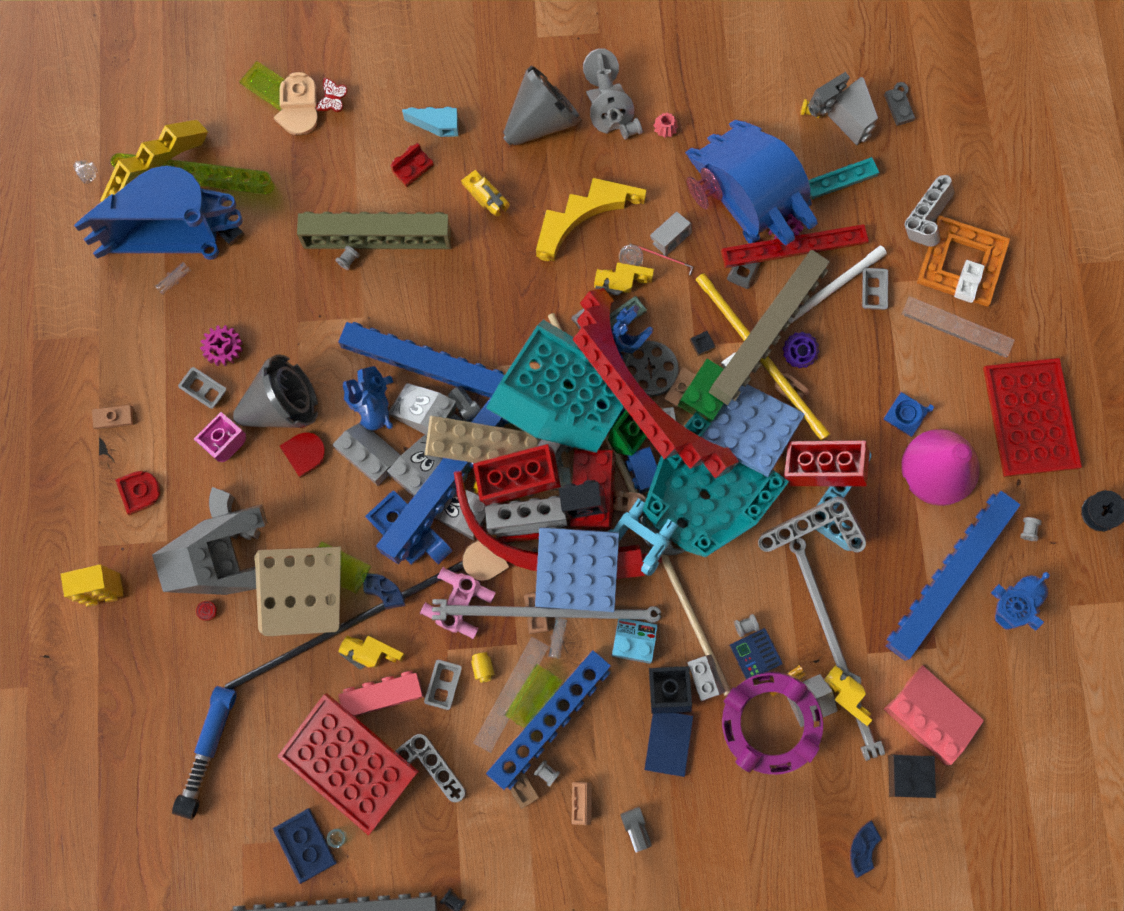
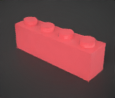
[338,671,424,717]

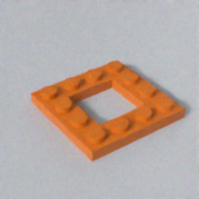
[917,215,1010,307]

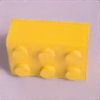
[61,564,124,607]

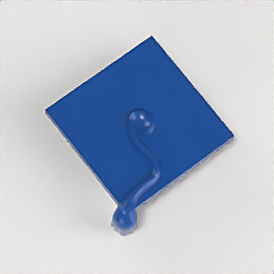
[883,392,934,437]

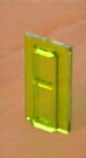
[239,61,285,111]
[311,541,371,594]
[505,664,562,728]

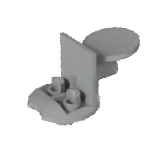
[583,49,634,134]

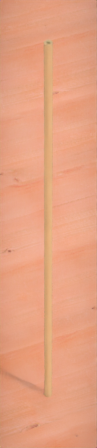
[548,313,731,696]

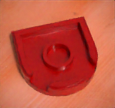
[279,432,325,478]
[115,471,161,516]

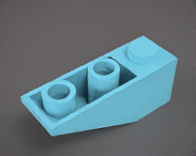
[402,107,458,137]

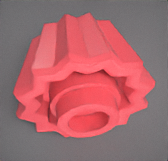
[653,112,678,138]

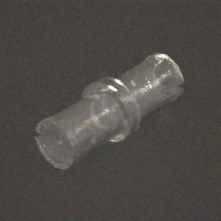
[155,262,191,295]
[548,617,568,659]

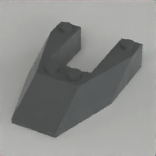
[152,504,268,595]

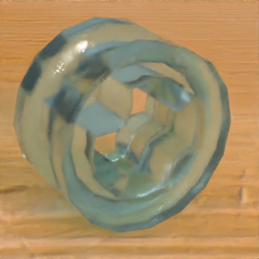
[327,828,347,848]

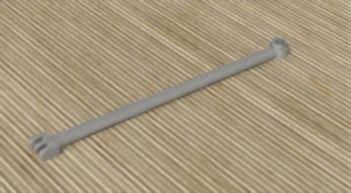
[789,538,885,761]
[432,599,661,623]

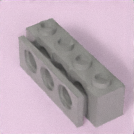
[485,496,567,538]

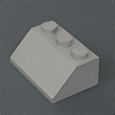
[333,423,401,486]

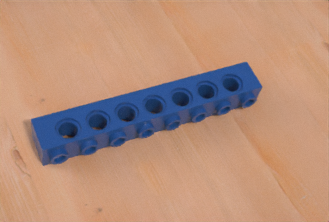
[486,650,611,790]

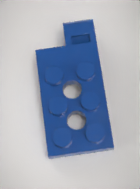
[365,490,452,565]

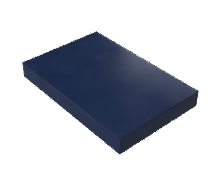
[644,713,693,777]
[272,808,337,884]

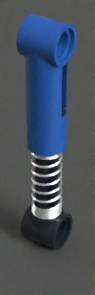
[172,686,237,820]

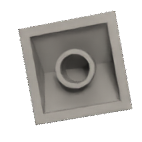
[787,674,837,727]

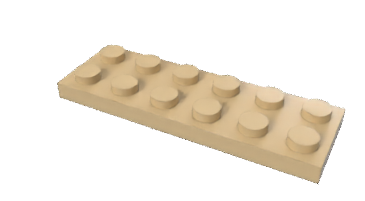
[425,416,540,463]

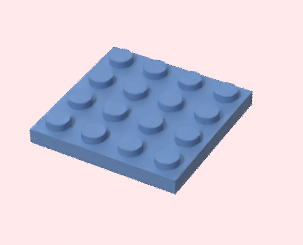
[701,384,804,477]
[535,527,619,612]

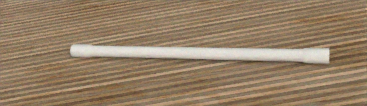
[721,246,887,368]

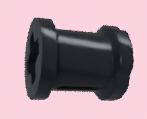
[440,888,467,911]

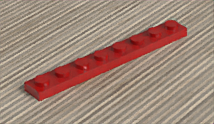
[721,224,869,268]

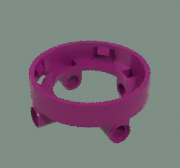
[722,672,824,775]

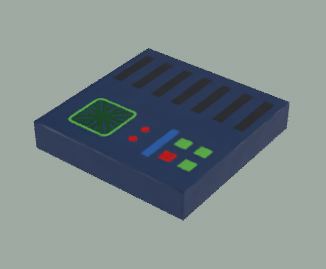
[729,628,783,679]

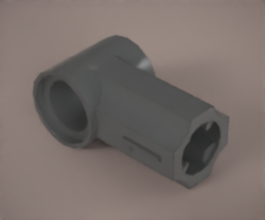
[448,386,481,422]
[620,807,652,852]

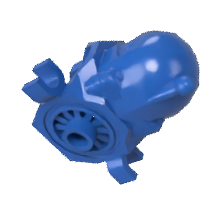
[611,304,654,360]
[343,366,394,430]
[991,572,1050,631]

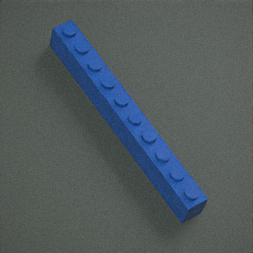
[338,322,504,398]
[376,395,510,565]
[886,491,1020,661]

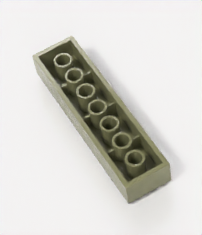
[297,212,451,249]

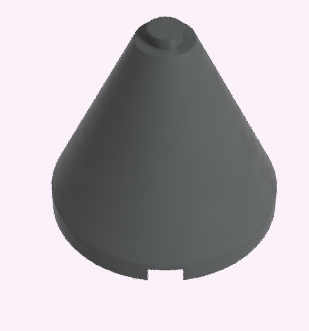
[503,65,582,146]
[233,354,318,428]

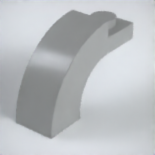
[209,487,260,540]

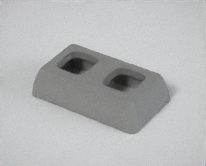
[862,268,888,310]
[178,367,226,409]
[424,660,462,710]

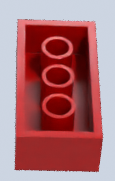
[784,441,870,486]
[473,444,561,506]
[570,450,616,531]

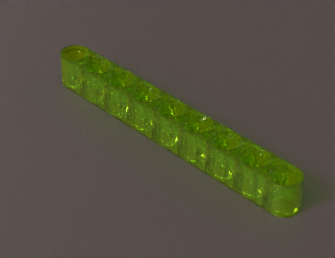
[111,153,275,194]

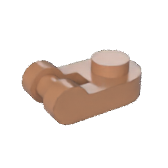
[775,373,809,406]
[613,491,647,512]

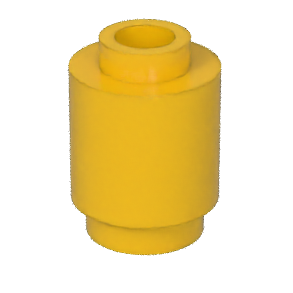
[471,652,495,683]

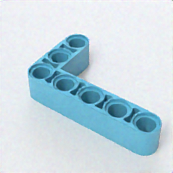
[815,450,871,551]

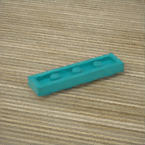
[808,157,879,200]

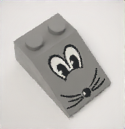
[389,383,456,435]
[387,435,442,496]
[434,489,490,540]

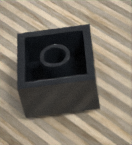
[559,480,607,519]
[649,666,692,714]
[888,755,936,798]

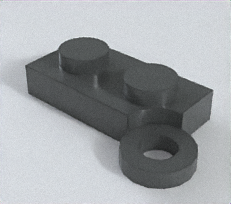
[884,82,915,126]

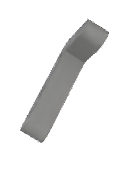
[758,496,866,552]

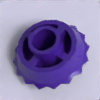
[782,332,819,368]

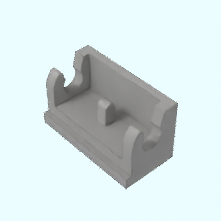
[650,212,692,256]

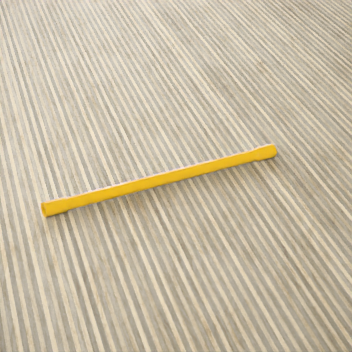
[696,273,830,441]

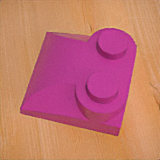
[194,412,246,462]

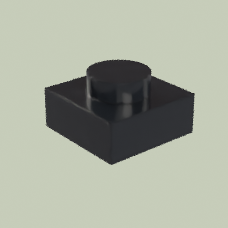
[217,219,244,246]
[690,331,716,356]

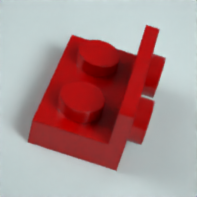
[390,142,434,187]

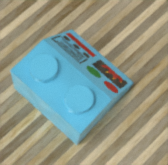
[611,619,657,664]

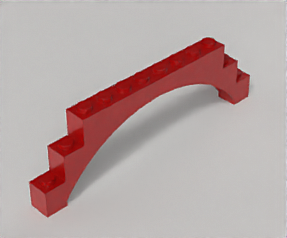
[573,288,740,479]

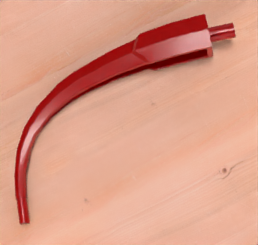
[454,471,662,579]

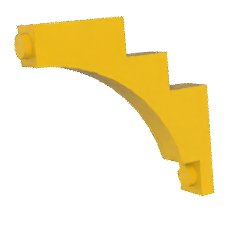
[100,120,208,202]
[536,178,646,261]

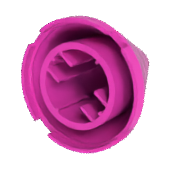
[902,429,980,506]

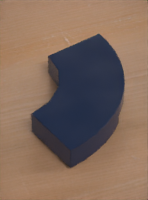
[362,573,406,609]
[850,821,882,878]

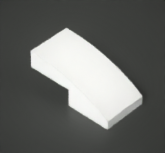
[954,260,984,303]

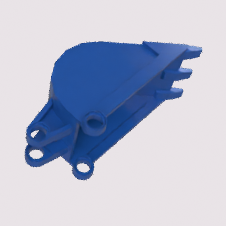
[685,120,818,245]
[74,166,243,260]

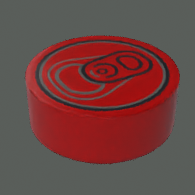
[196,601,217,621]

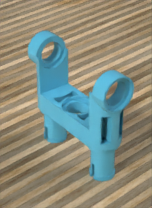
[608,498,678,576]

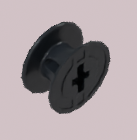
[1081,490,1124,532]

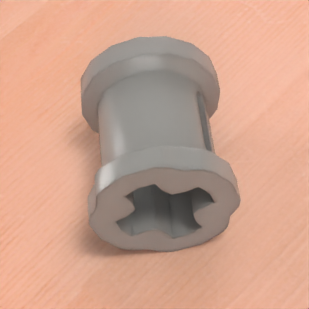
[620,118,642,140]
[335,246,360,270]
[1020,517,1042,541]
[734,614,759,637]
[534,760,560,787]

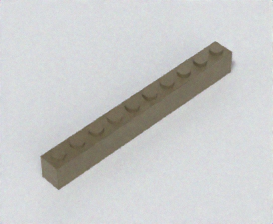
[709,250,830,405]

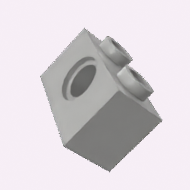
[688,654,725,701]

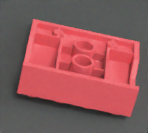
[884,665,984,765]

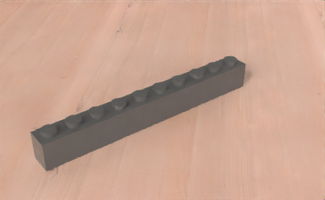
[230,892,437,911]

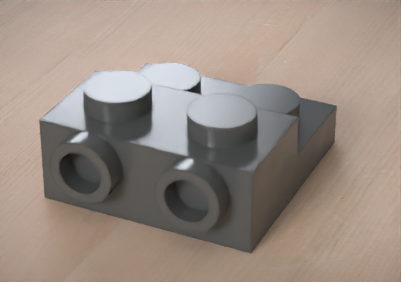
[808,72,850,117]

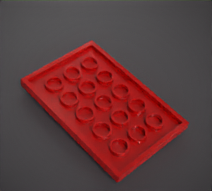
[983,358,1082,477]
[277,693,419,836]

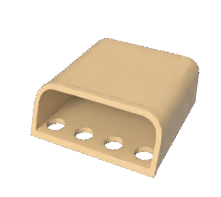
[254,547,341,636]

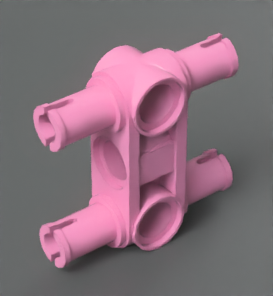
[420,567,496,639]

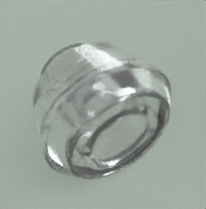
[73,160,98,184]
[619,245,643,266]

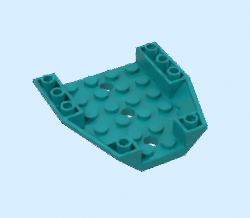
[486,319,624,453]
[642,412,789,558]

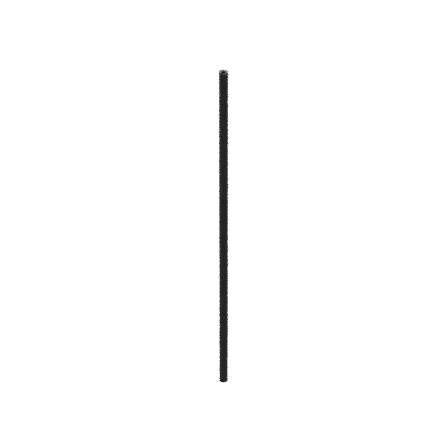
[225,541,516,690]

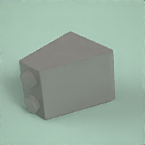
[828,77,878,145]

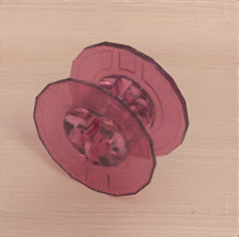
[686,167,723,209]

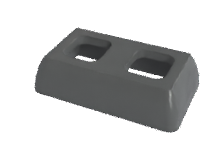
[727,262,762,289]

